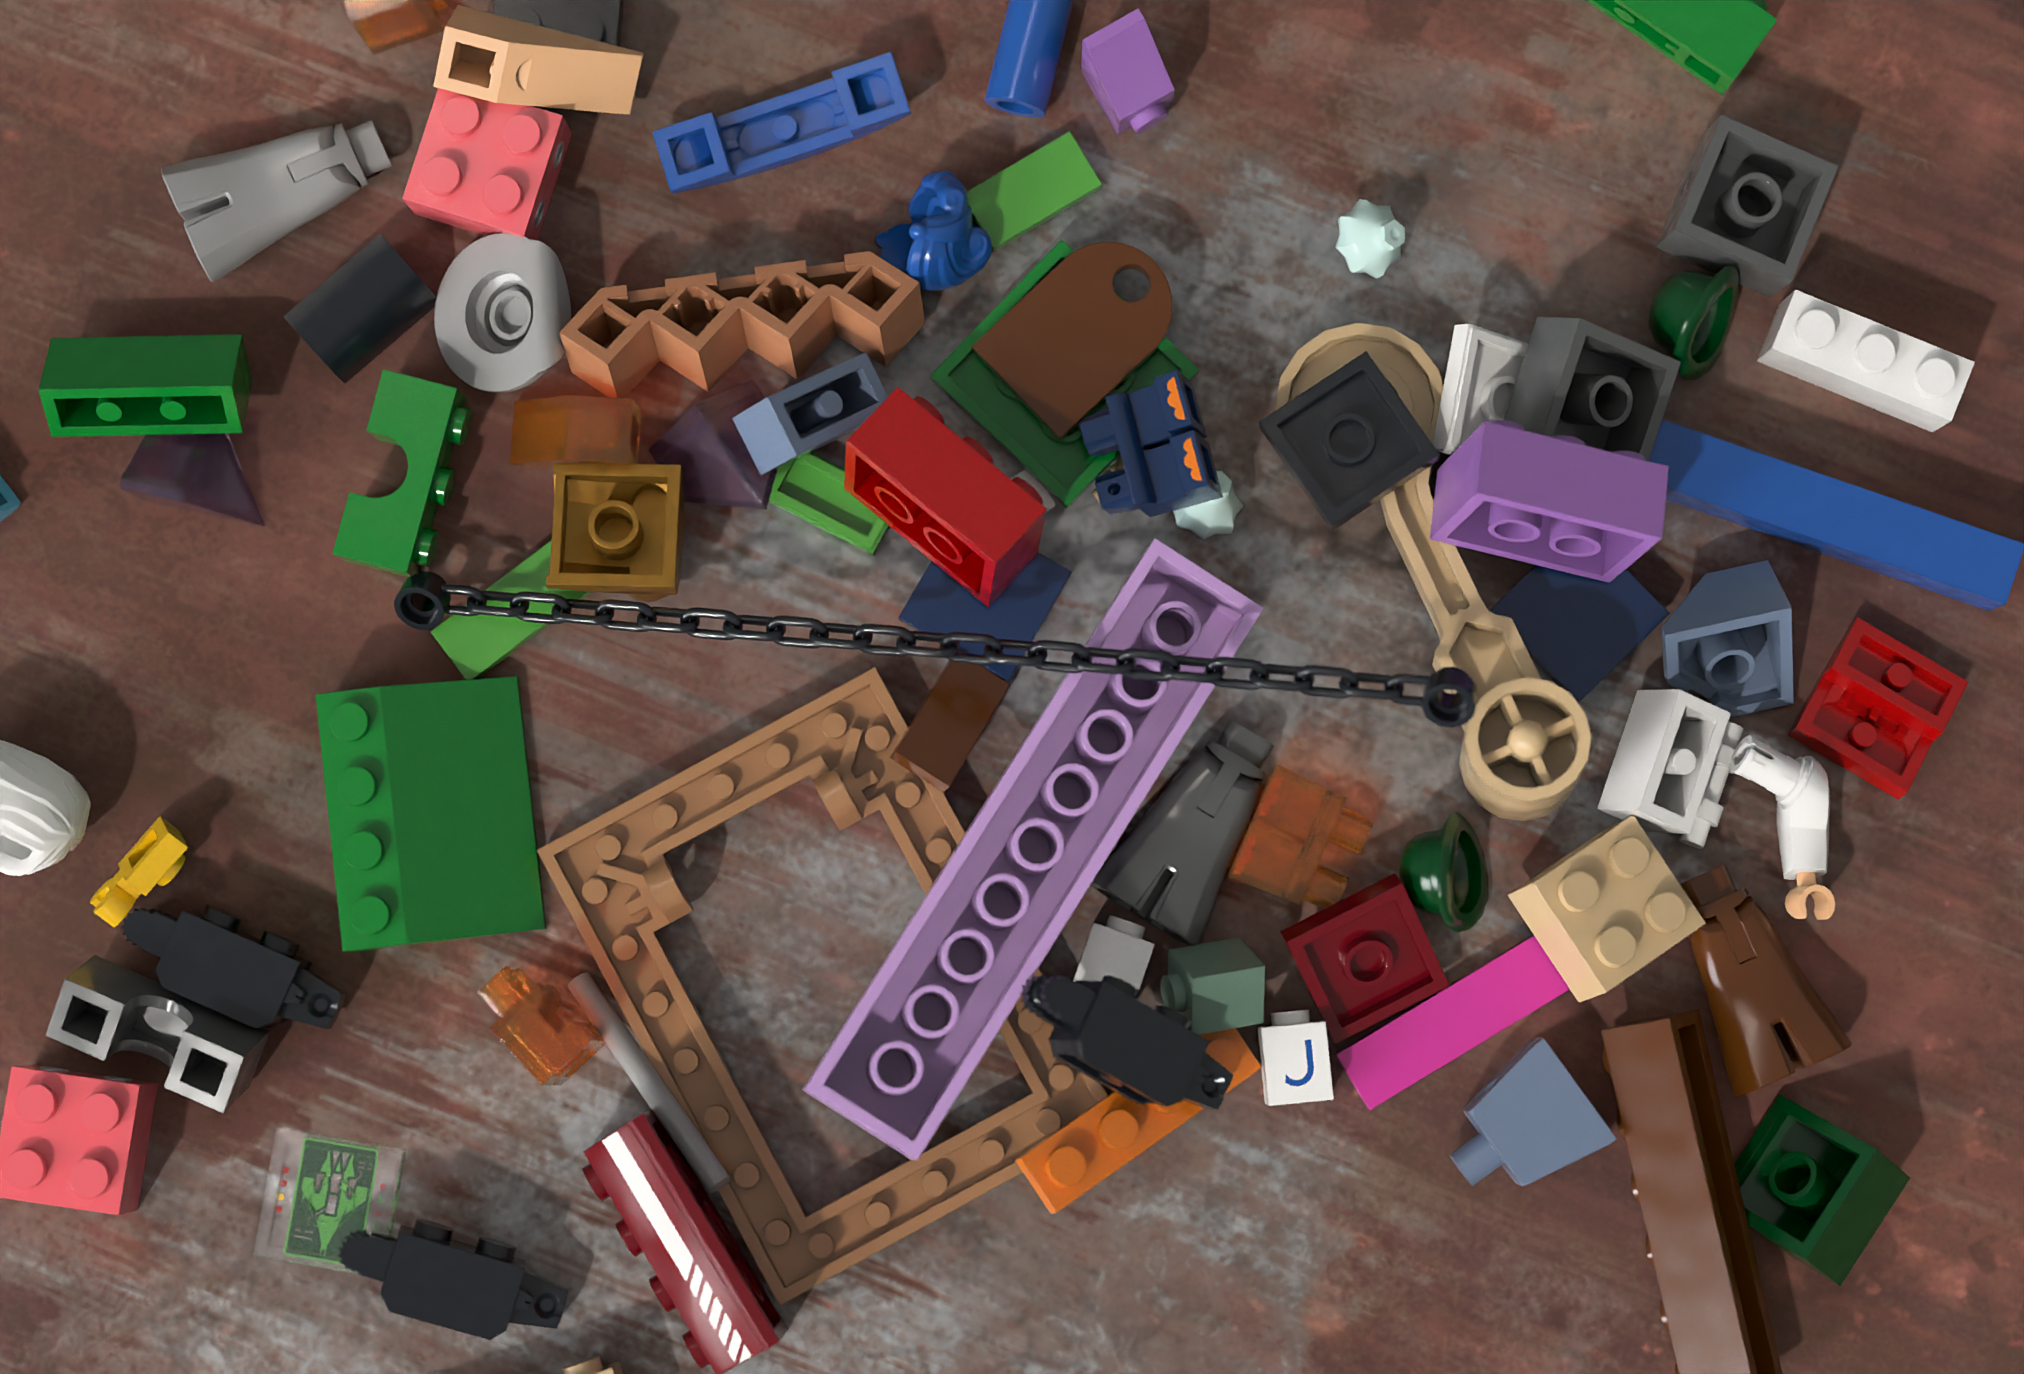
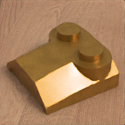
[546,462,684,602]

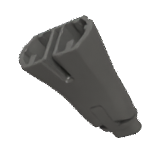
[1090,720,1273,946]

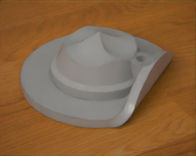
[434,233,571,393]

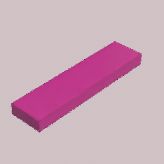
[1335,934,1570,1110]

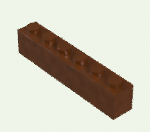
[1601,1009,1783,1374]

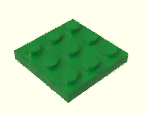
[930,239,1199,509]

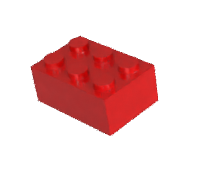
[844,387,1047,608]

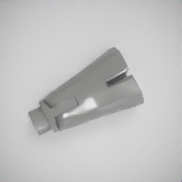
[161,120,392,282]

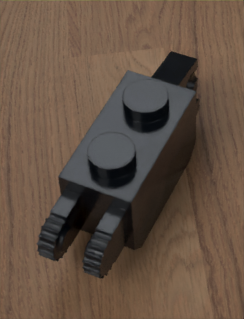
[121,904,347,1029]
[1020,975,1233,1110]
[338,1219,568,1340]

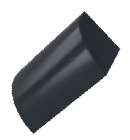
[284,234,437,384]

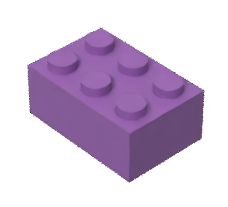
[1430,420,1669,583]

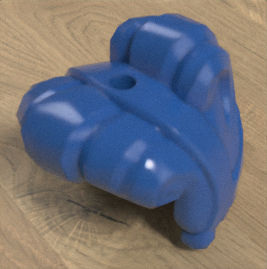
[875,170,992,291]

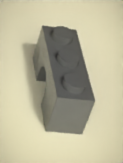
[46,955,270,1113]

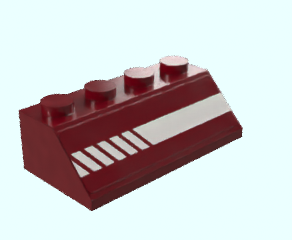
[582,1110,789,1374]

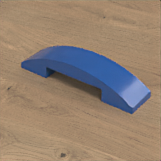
[652,52,912,193]

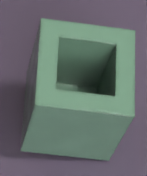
[1161,937,1265,1035]

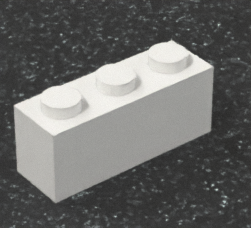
[1757,289,1975,432]

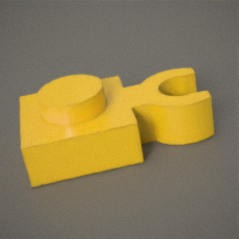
[90,816,188,928]

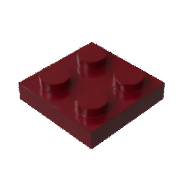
[1280,873,1450,1044]

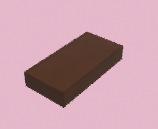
[890,651,1010,792]

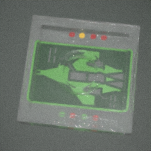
[253,1127,407,1274]

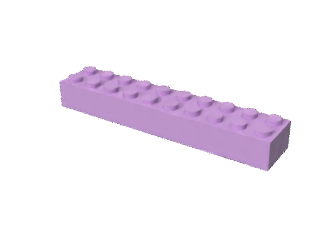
[802,538,1264,1160]

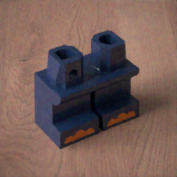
[1079,370,1223,517]

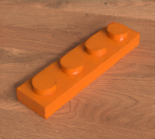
[1015,1028,1262,1214]

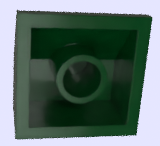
[1734,1095,1911,1286]

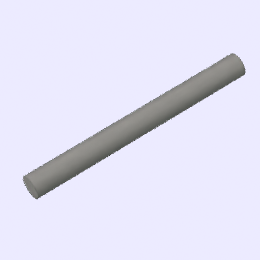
[567,972,731,1193]

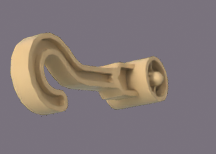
[1275,323,1592,821]

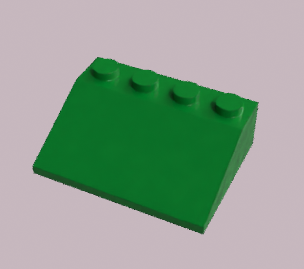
[315,676,547,952]

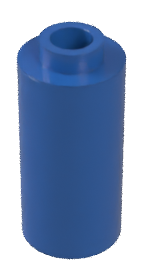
[984,0,1074,118]

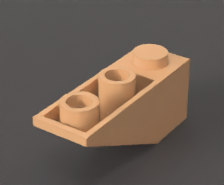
[433,5,644,115]

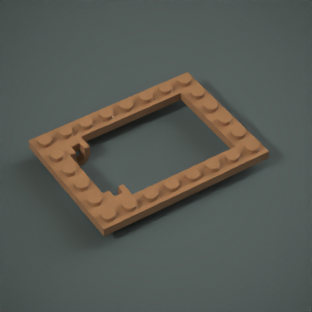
[537,667,1107,1306]

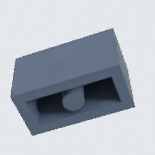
[732,352,888,475]

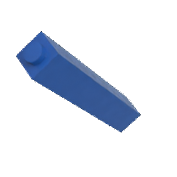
[1649,419,2024,611]

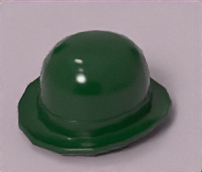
[1649,265,1739,380]
[1399,812,1488,932]

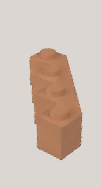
[559,251,925,404]

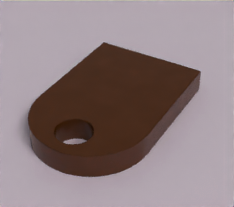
[972,242,1172,441]

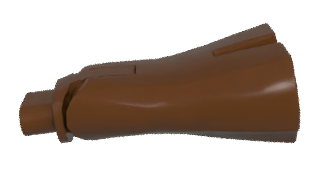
[1680,864,1852,1097]

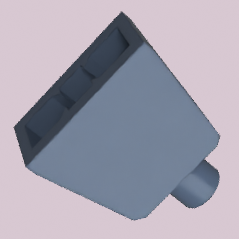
[1449,1037,1617,1186]

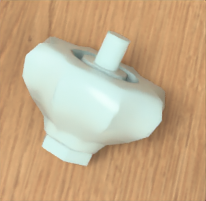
[1336,199,1405,279]
[1173,471,1243,540]

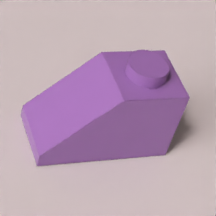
[1081,8,1175,135]

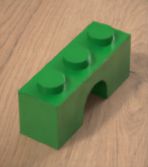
[332,369,472,577]

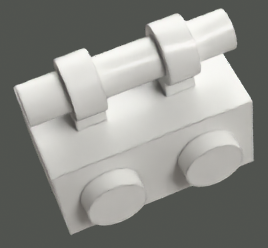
[1597,689,1743,849]

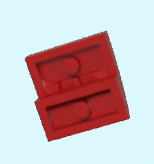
[1788,617,1968,800]

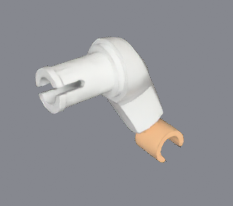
[1729,735,1835,920]

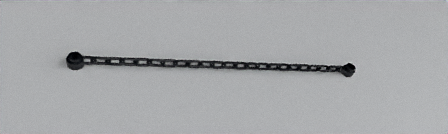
[394,571,1477,728]

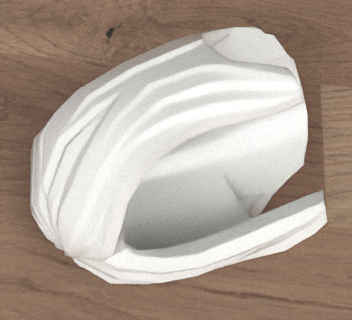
[0,740,91,876]

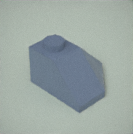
[1661,560,1794,717]

